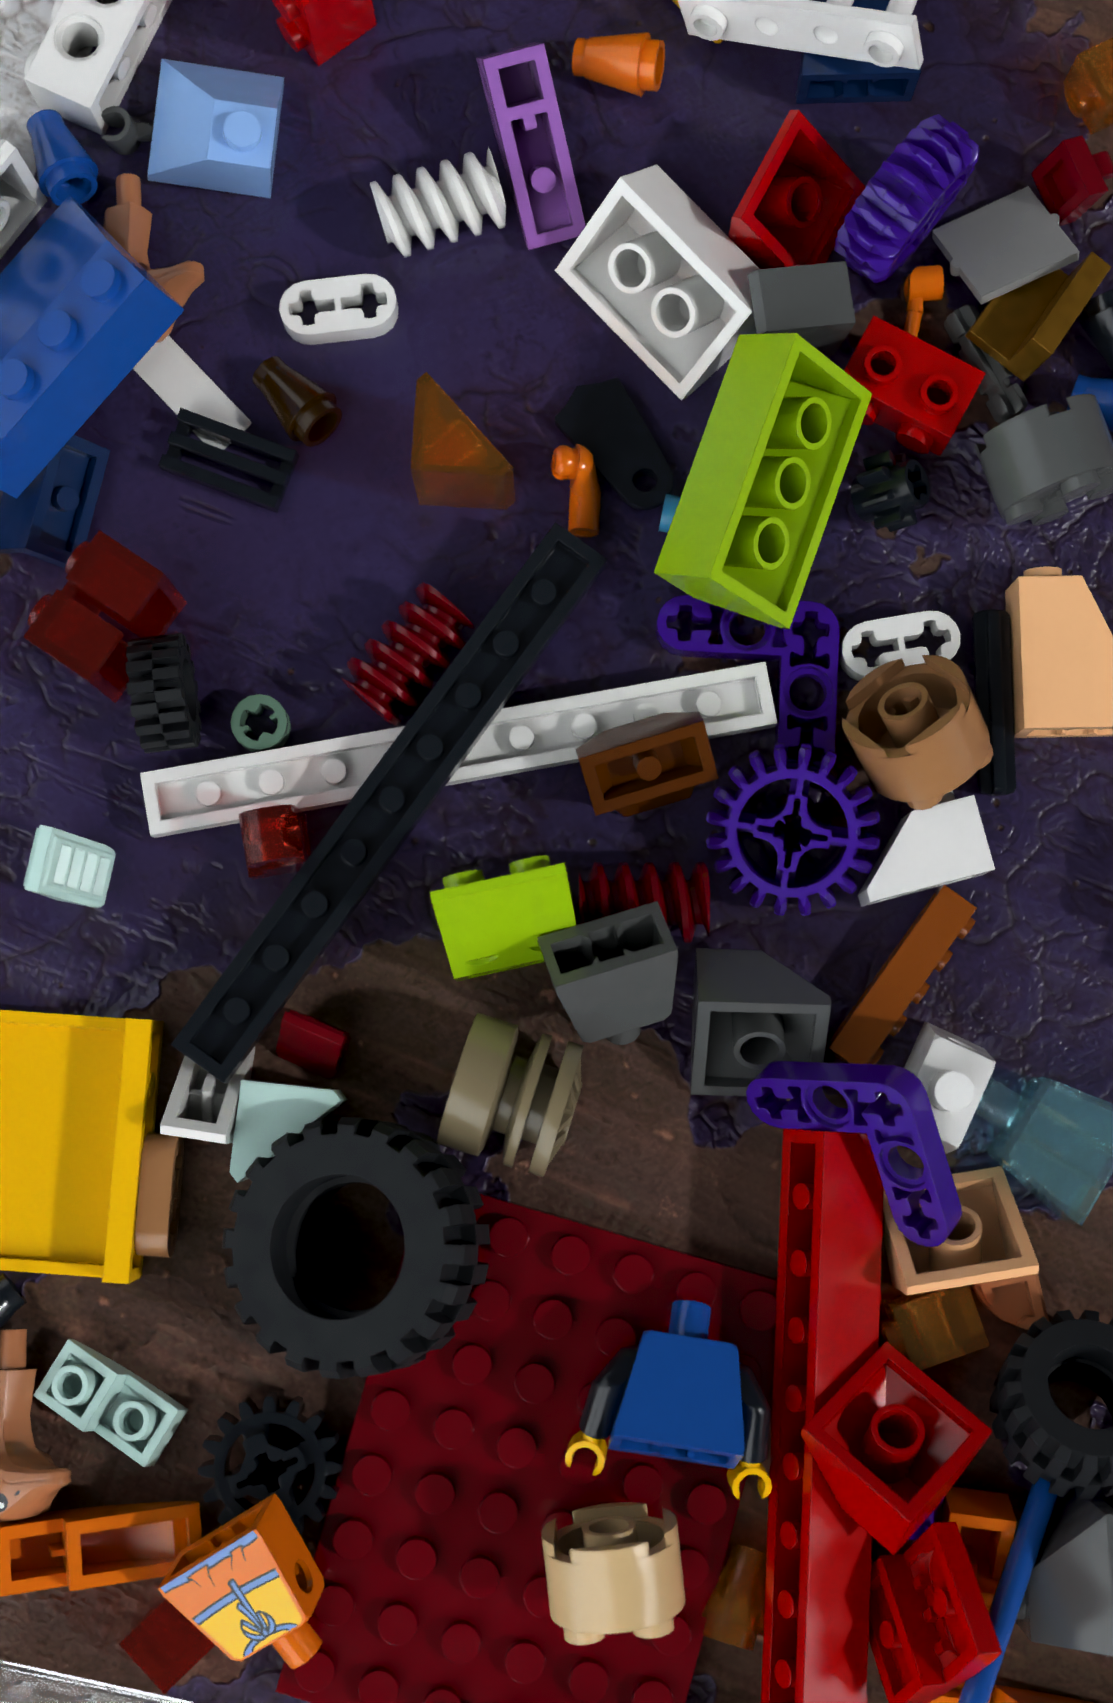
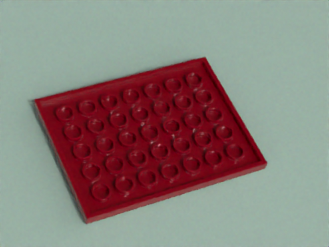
[275,1192,777,1703]

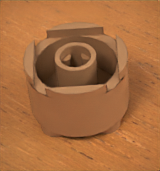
[842,655,993,810]

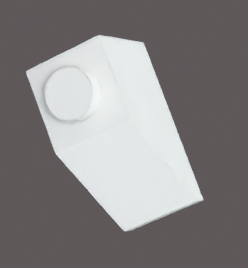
[858,791,995,907]

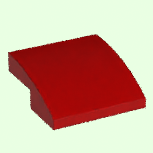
[869,1522,1002,1703]

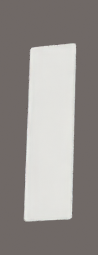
[133,335,251,450]

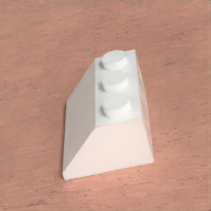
[555,164,759,401]

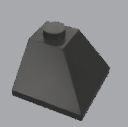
[690,948,831,1096]
[1016,1488,1113,1657]

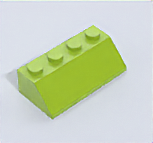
[653,333,872,629]

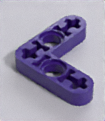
[655,595,839,785]
[746,1061,962,1247]

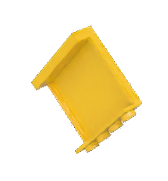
[0,1010,164,1284]

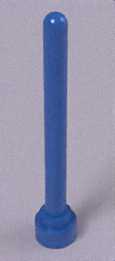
[958,1477,1057,1703]

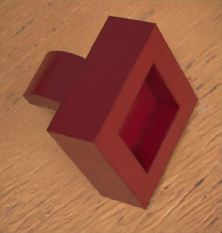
[1031,135,1113,226]

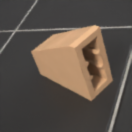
[1005,566,1113,738]

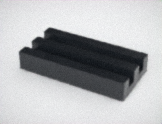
[158,408,299,513]

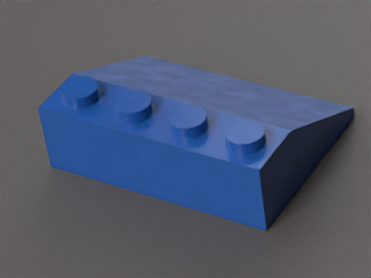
[0,195,185,499]

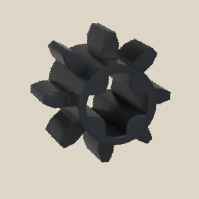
[851,450,930,532]

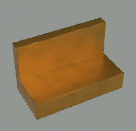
[965,252,1112,382]

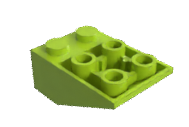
[430,855,576,982]

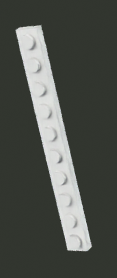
[140,662,777,838]

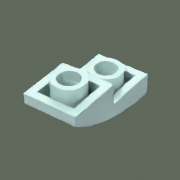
[33,1339,189,1467]

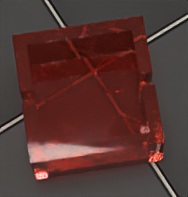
[23,530,187,704]

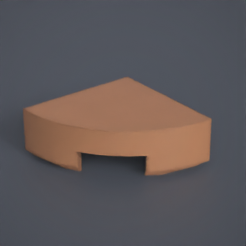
[971,1274,1049,1330]

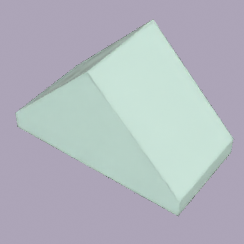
[229,1079,348,1183]

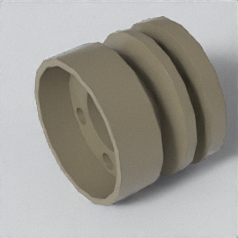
[436,1013,584,1178]

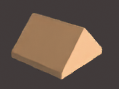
[883,1166,1039,1295]

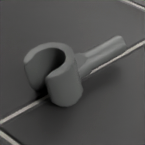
[101,106,154,155]

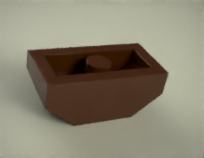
[575,712,719,817]

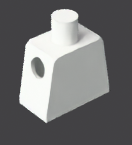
[899,1022,996,1154]

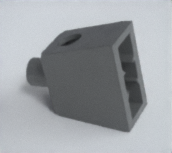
[537,901,678,1045]

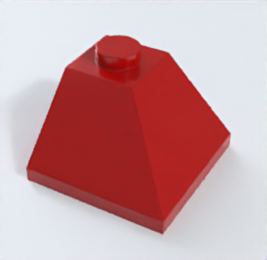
[800,1341,993,1555]

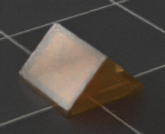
[410,372,516,510]

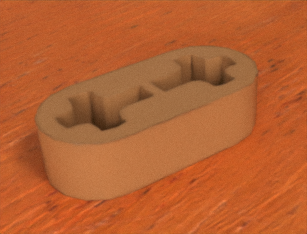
[134,1132,184,1258]

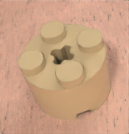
[541,1502,686,1645]

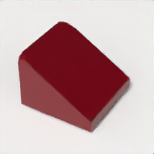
[276,1009,352,1078]

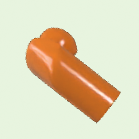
[551,444,601,537]

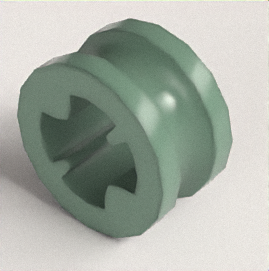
[230,694,291,753]

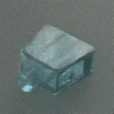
[975,1077,1113,1226]

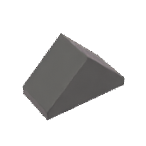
[748,261,856,357]

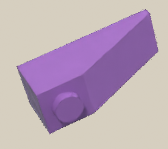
[476,42,586,250]

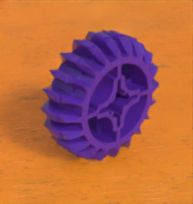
[834,114,980,283]
[706,743,880,916]

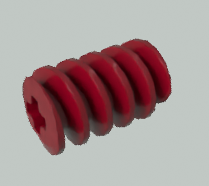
[341,582,475,726]
[579,862,710,943]

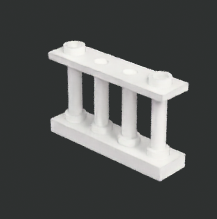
[678,0,924,70]

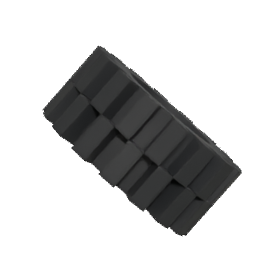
[126,633,201,753]

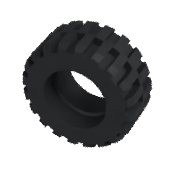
[222,1117,490,1379]

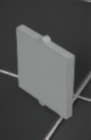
[932,186,1079,305]

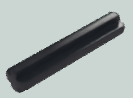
[972,609,1016,796]

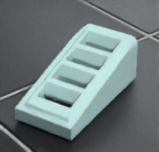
[23,825,116,908]

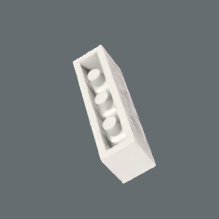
[23,0,172,136]

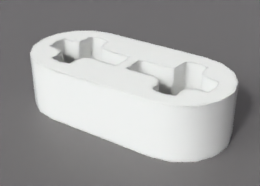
[279,274,399,345]
[838,611,960,681]

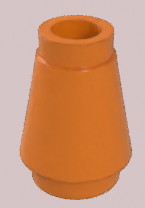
[572,32,665,97]

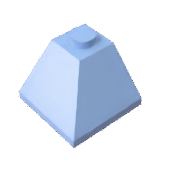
[147,59,284,199]

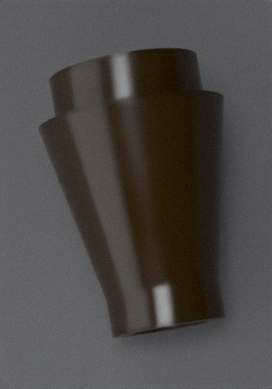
[252,356,342,447]

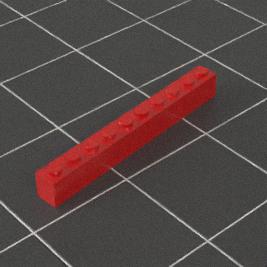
[761,1128,884,1703]

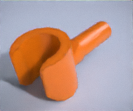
[903,265,944,338]

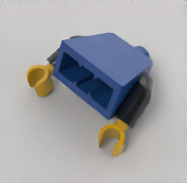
[565,1300,772,1499]

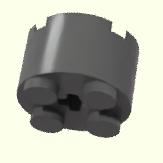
[974,394,1113,526]

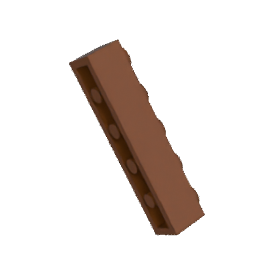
[825,885,977,1064]

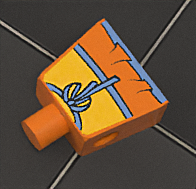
[158,1493,325,1669]

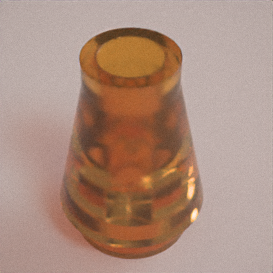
[701,1543,767,1651]

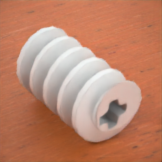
[369,146,506,257]

